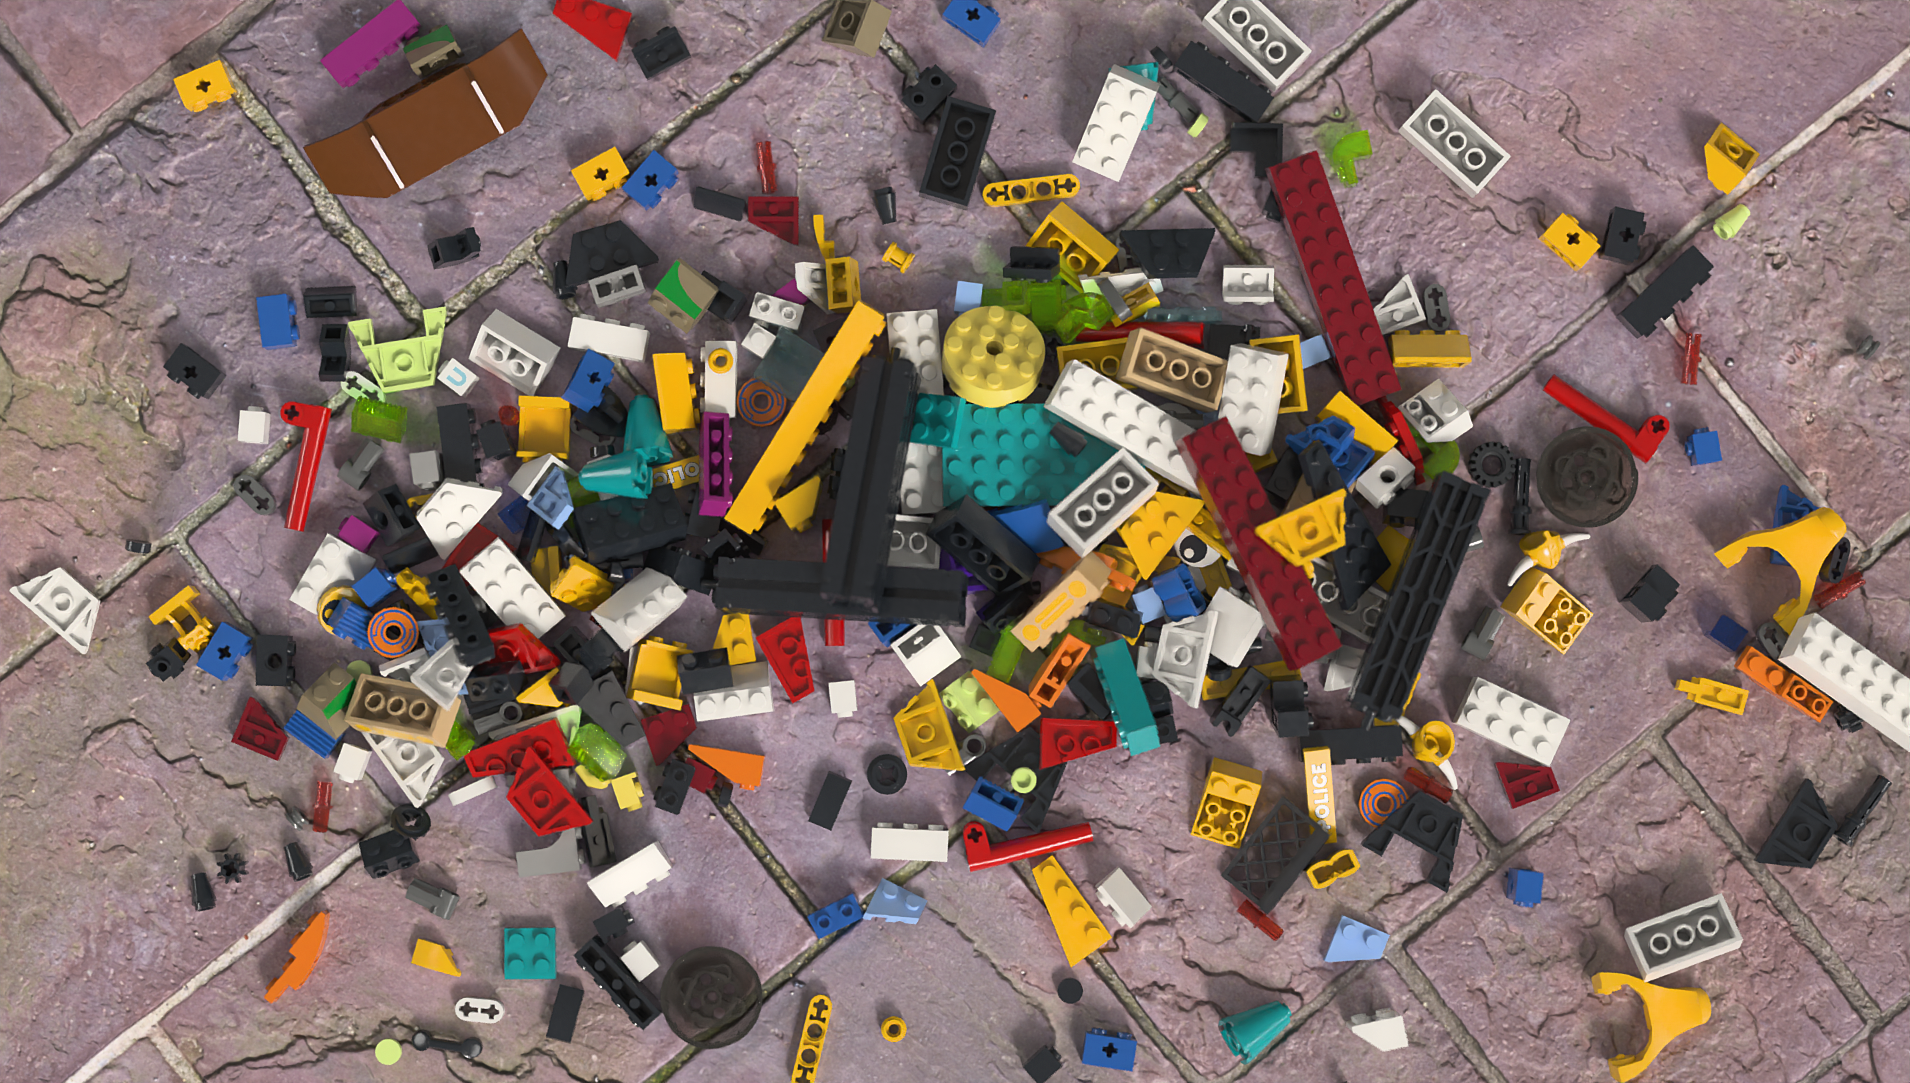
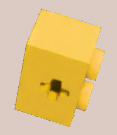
[173,60,237,112]
[571,147,631,201]
[1538,213,1600,271]
[825,256,861,314]

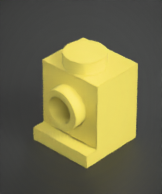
[611,772,644,812]

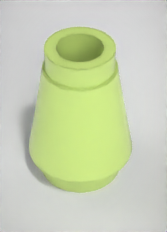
[1713,204,1750,240]

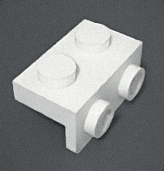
[1222,265,1274,305]
[749,292,804,336]

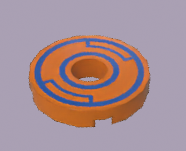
[736,377,787,427]
[367,607,419,658]
[1358,778,1408,828]

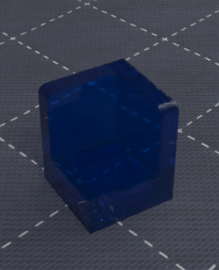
[497,496,532,535]
[1704,615,1749,652]

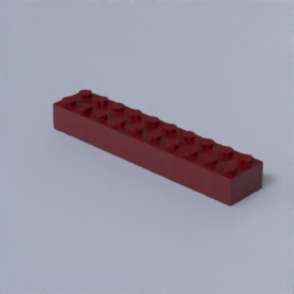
[1265,150,1402,406]
[1174,416,1342,671]

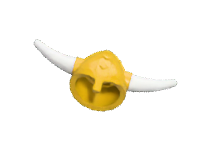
[1507,530,1590,586]
[1395,716,1457,790]

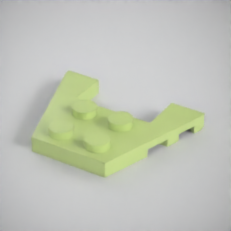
[348,307,447,394]

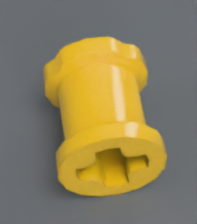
[882,241,915,274]

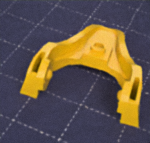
[1714,507,1846,635]
[1591,972,1711,1083]

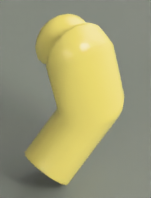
[574,762,612,789]

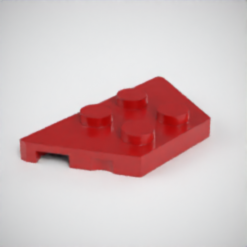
[1375,396,1426,486]
[477,623,561,674]
[506,746,594,836]

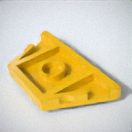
[1254,488,1346,567]
[1120,491,1205,580]
[550,556,626,612]
[893,679,965,771]

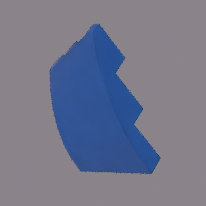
[1285,415,1375,488]
[1770,485,1821,567]
[987,498,1064,553]

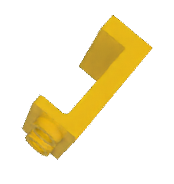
[516,396,572,463]
[626,635,694,710]

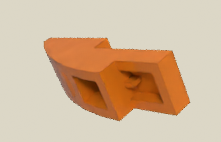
[1035,547,1137,592]
[1734,645,1834,723]
[264,910,330,1004]

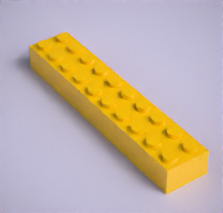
[724,299,887,534]

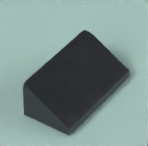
[694,186,747,221]
[303,286,357,318]
[516,510,547,563]
[718,514,769,556]
[382,537,439,574]

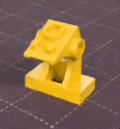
[149,585,215,653]

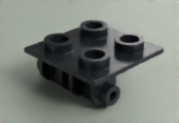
[1208,324,1261,361]

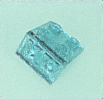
[753,327,825,403]

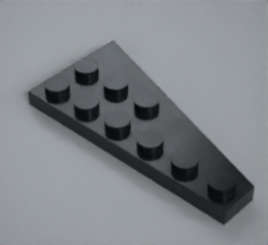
[1298,440,1391,610]

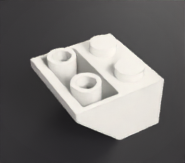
[1398,379,1473,442]
[891,625,961,686]
[1095,867,1152,928]
[1345,1008,1409,1051]

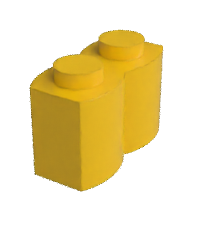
[1304,848,1360,889]

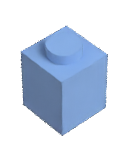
[954,281,983,317]
[1130,584,1166,624]

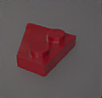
[748,196,799,246]
[231,697,290,761]
[641,704,697,766]
[1494,762,1560,809]

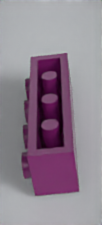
[320,0,422,88]
[699,411,733,517]

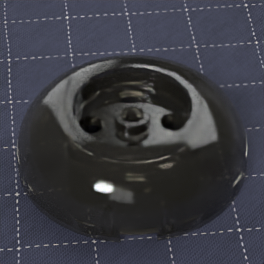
[1536,426,1638,528]
[660,946,763,1049]

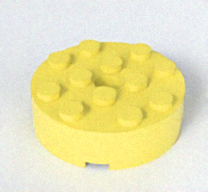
[941,306,1045,408]

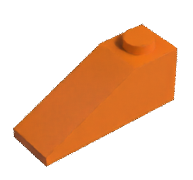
[1028,633,1091,708]
[971,669,1042,732]
[688,744,766,790]

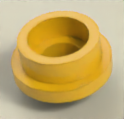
[708,348,733,374]
[881,1016,906,1042]

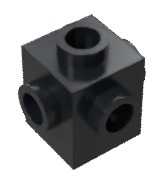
[146,637,191,682]

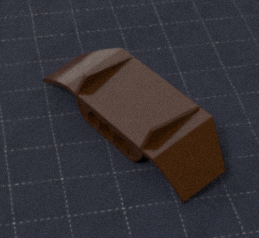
[303,28,548,198]

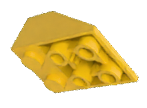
[1500,567,1593,654]
[1191,757,1262,849]

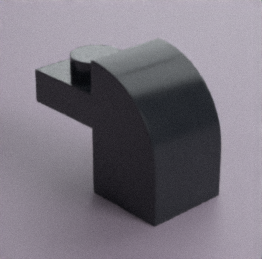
[427,227,481,270]
[318,324,351,382]

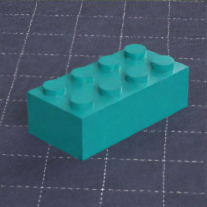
[1093,638,1160,756]

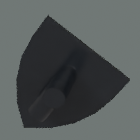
[573,386,628,437]

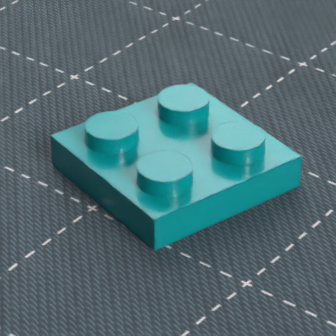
[910,392,966,449]
[504,927,557,979]

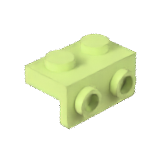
[939,670,1000,733]

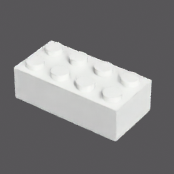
[1202,0,1312,92]
[1072,64,1160,182]
[1398,89,1511,198]
[1218,343,1289,456]
[1047,448,1159,558]
[460,537,566,639]
[1452,677,1570,766]
[1624,893,1743,983]

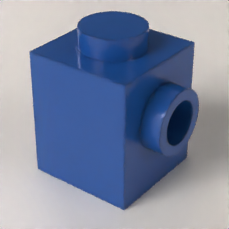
[1684,427,1722,466]

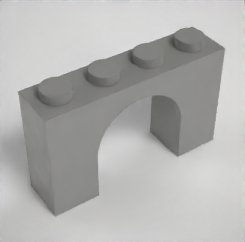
[507,768,586,878]

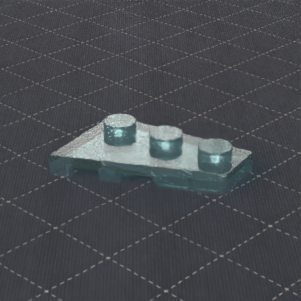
[1145,307,1222,324]

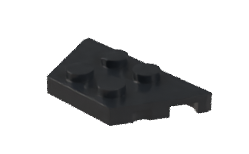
[565,220,659,289]
[1119,228,1216,279]
[1754,778,1838,869]

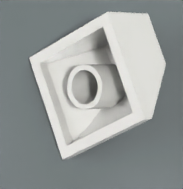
[508,453,581,501]

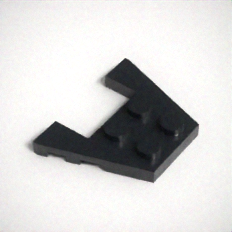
[964,727,1067,833]
[1360,790,1463,893]

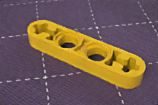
[983,174,1080,207]
[791,994,832,1083]

